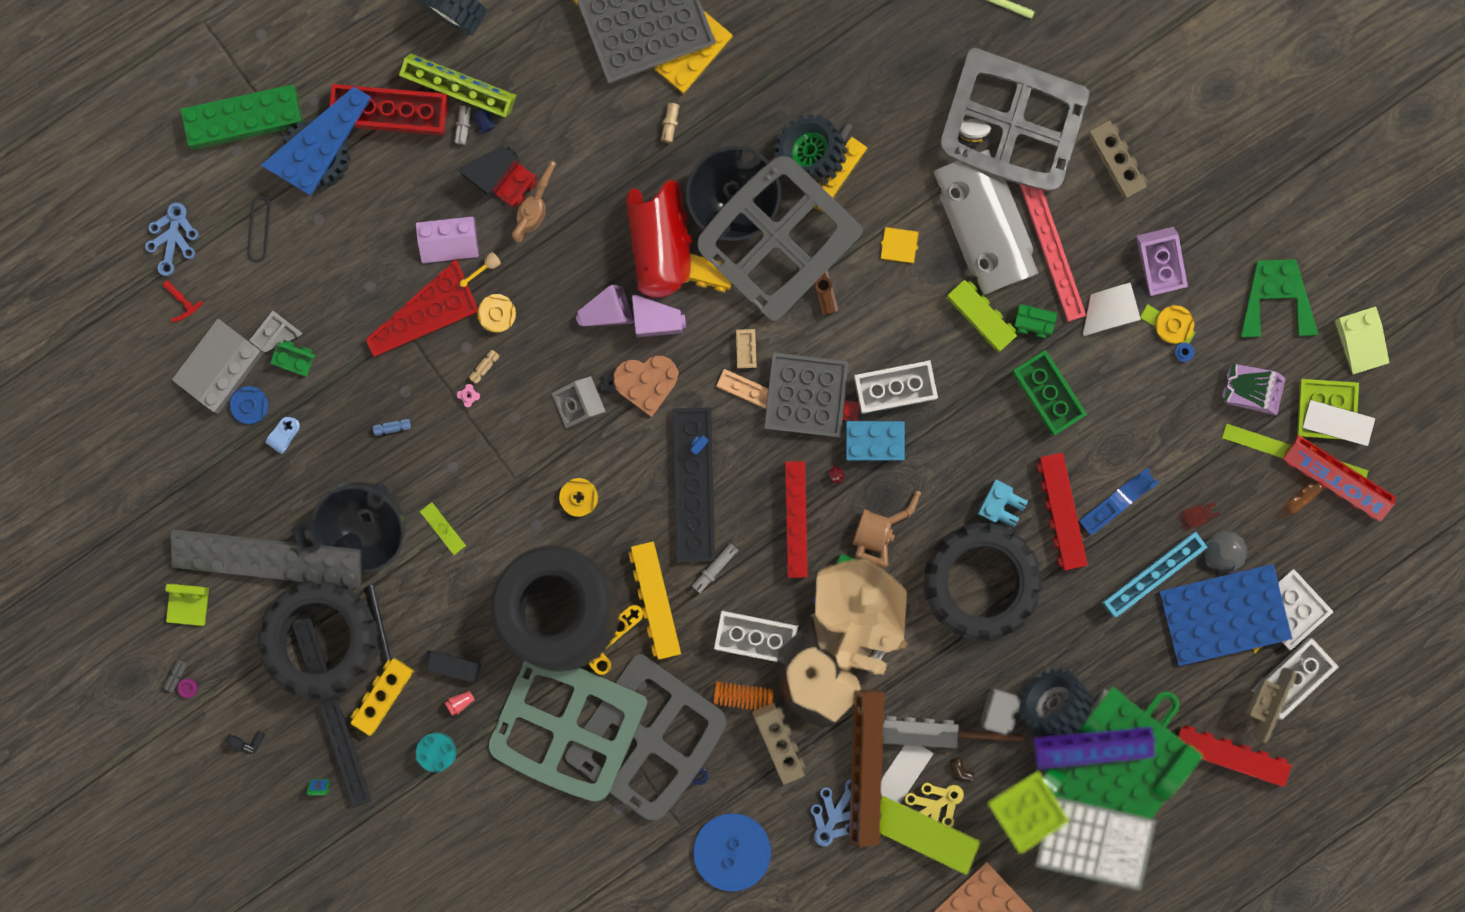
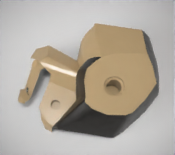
[777,612,873,728]

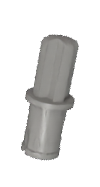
[455,106,471,145]

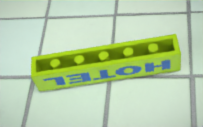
[399,54,516,118]

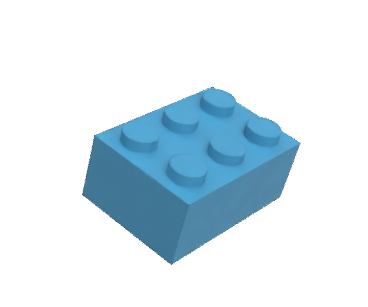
[846,421,905,461]

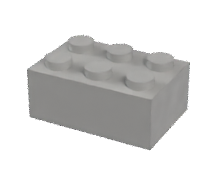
[979,688,1020,734]

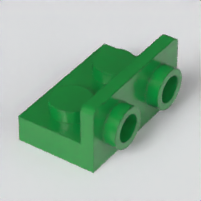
[270,340,316,377]

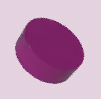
[178,679,198,698]

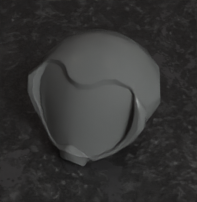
[1205,530,1248,573]

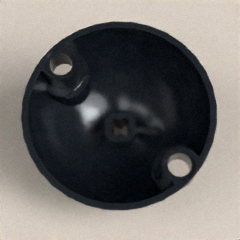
[686,146,781,241]
[312,482,406,573]

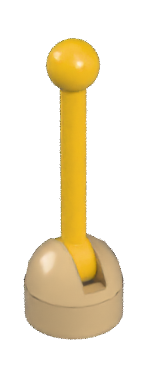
[460,252,501,287]

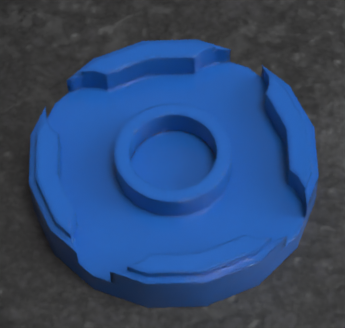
[230,386,269,425]

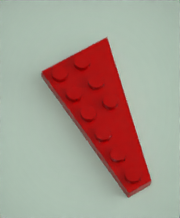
[366,259,478,357]

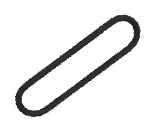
[248,196,271,262]

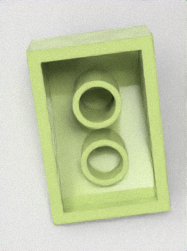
[1335,307,1389,375]

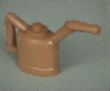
[512,161,556,242]
[852,491,921,568]

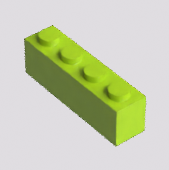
[947,280,1017,353]

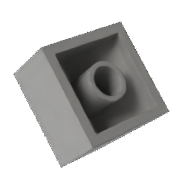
[552,376,606,429]

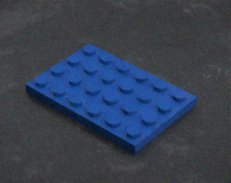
[1160,564,1293,666]

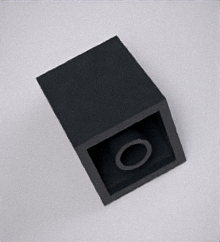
[458,146,520,199]

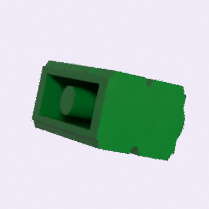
[1013,304,1057,339]

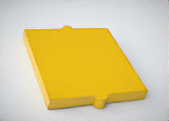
[881,227,918,263]

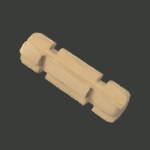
[469,350,499,384]

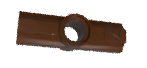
[814,270,839,315]

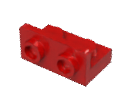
[496,164,538,208]

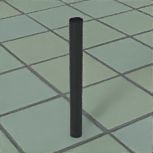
[366,584,391,661]

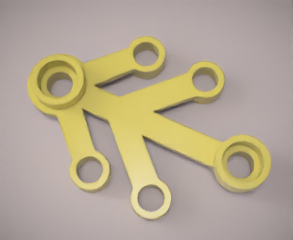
[905,783,964,827]

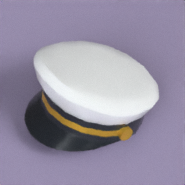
[958,119,991,147]

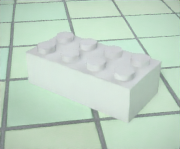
[854,361,938,414]
[714,611,798,662]
[1251,638,1338,719]

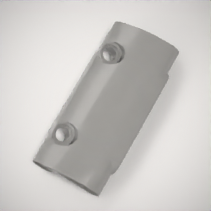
[934,150,1039,296]

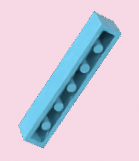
[1101,532,1207,618]

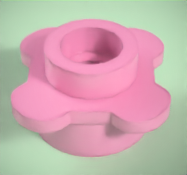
[457,384,480,407]

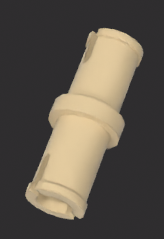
[661,103,679,143]

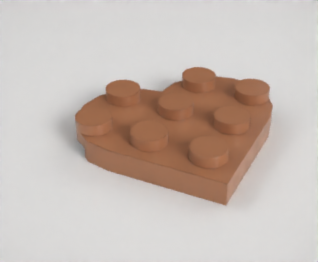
[613,355,679,417]

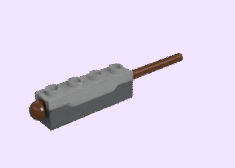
[883,716,1024,748]

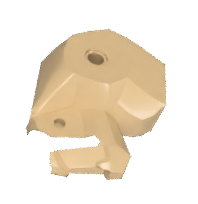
[816,559,907,674]

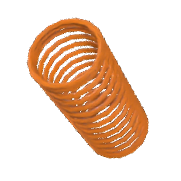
[713,680,774,710]

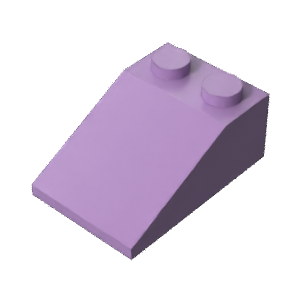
[1136,227,1188,296]

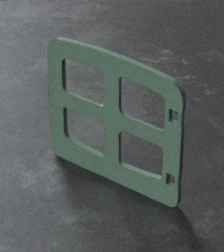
[489,661,648,801]

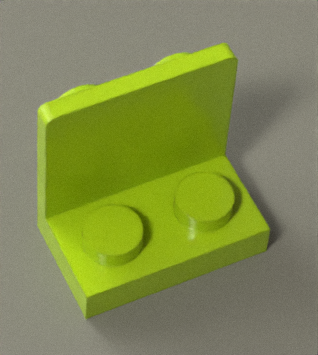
[166,584,209,626]

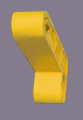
[589,605,643,675]

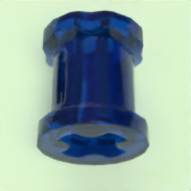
[473,109,496,133]
[692,768,708,785]

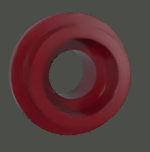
[829,465,845,484]

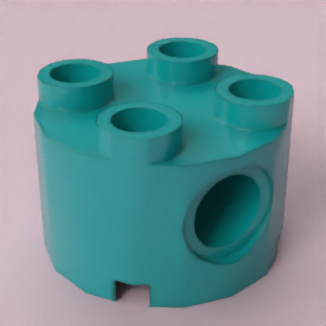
[416,732,457,772]

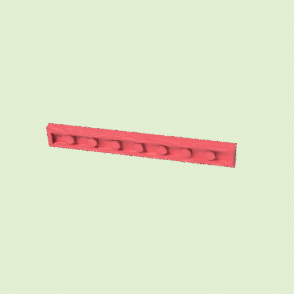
[1019,184,1086,322]

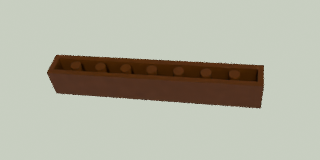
[849,689,885,847]

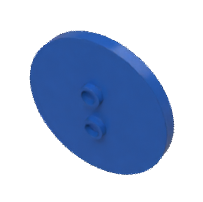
[694,813,771,891]

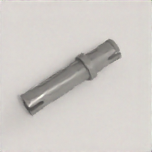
[691,543,738,594]

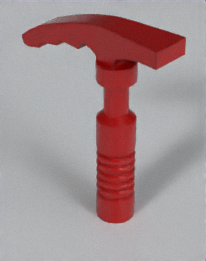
[163,280,204,322]

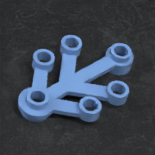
[145,203,199,276]
[811,779,851,846]

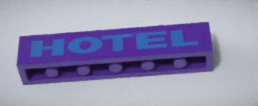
[1034,727,1155,769]

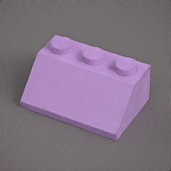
[416,217,479,264]

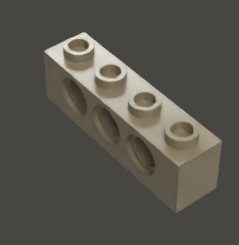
[1088,120,1147,200]
[753,703,806,785]

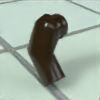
[951,757,975,782]

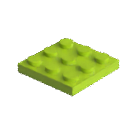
[1297,379,1359,440]
[988,771,1070,853]

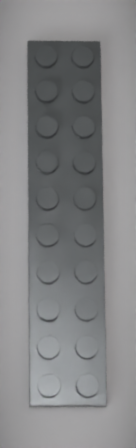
[171,529,361,588]

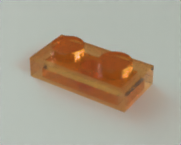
[1286,483,1323,514]

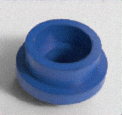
[1175,343,1194,362]

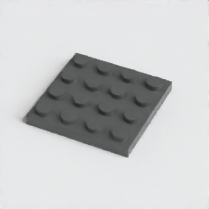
[764,352,849,438]

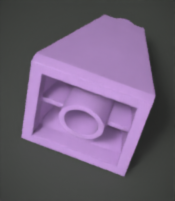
[576,285,634,326]

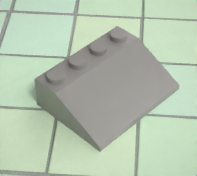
[172,319,264,414]

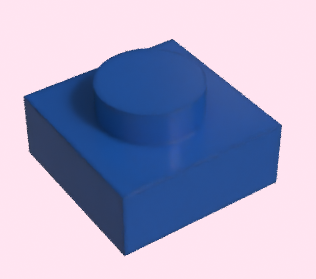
[690,436,709,456]

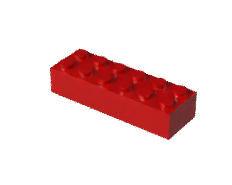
[330,84,449,136]

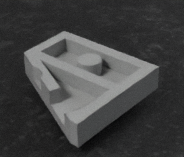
[249,311,302,352]

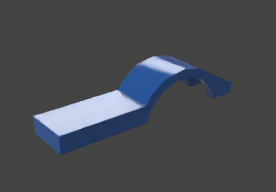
[1079,467,1160,536]

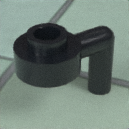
[225,731,265,754]

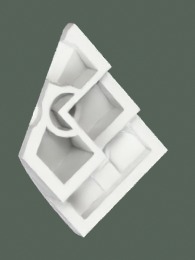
[1083,283,1141,336]

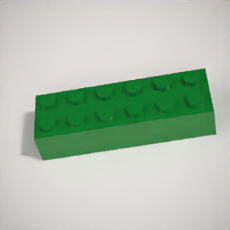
[181,84,304,149]

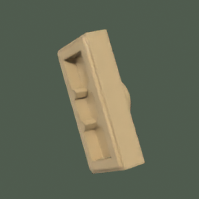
[736,329,756,368]

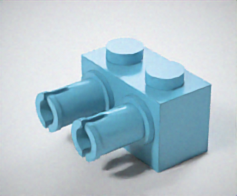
[977,480,1028,529]

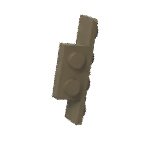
[1246,667,1297,743]

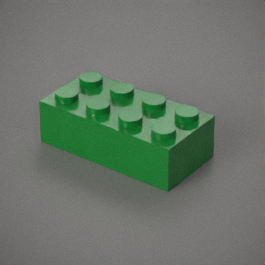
[1011,350,1087,436]

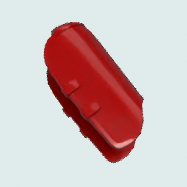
[626,180,692,298]

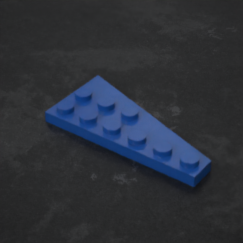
[261,87,371,196]

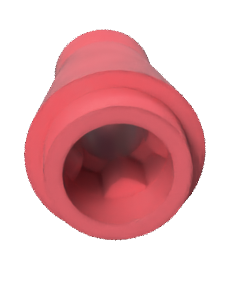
[445,691,475,716]

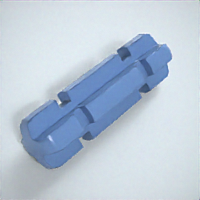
[373,419,411,436]

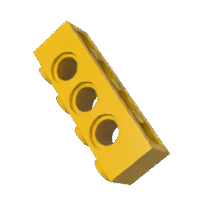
[351,658,415,736]

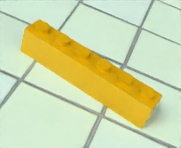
[629,542,681,660]

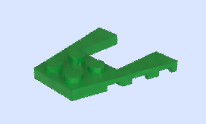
[1240,259,1318,338]

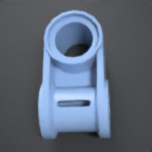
[265,417,300,454]

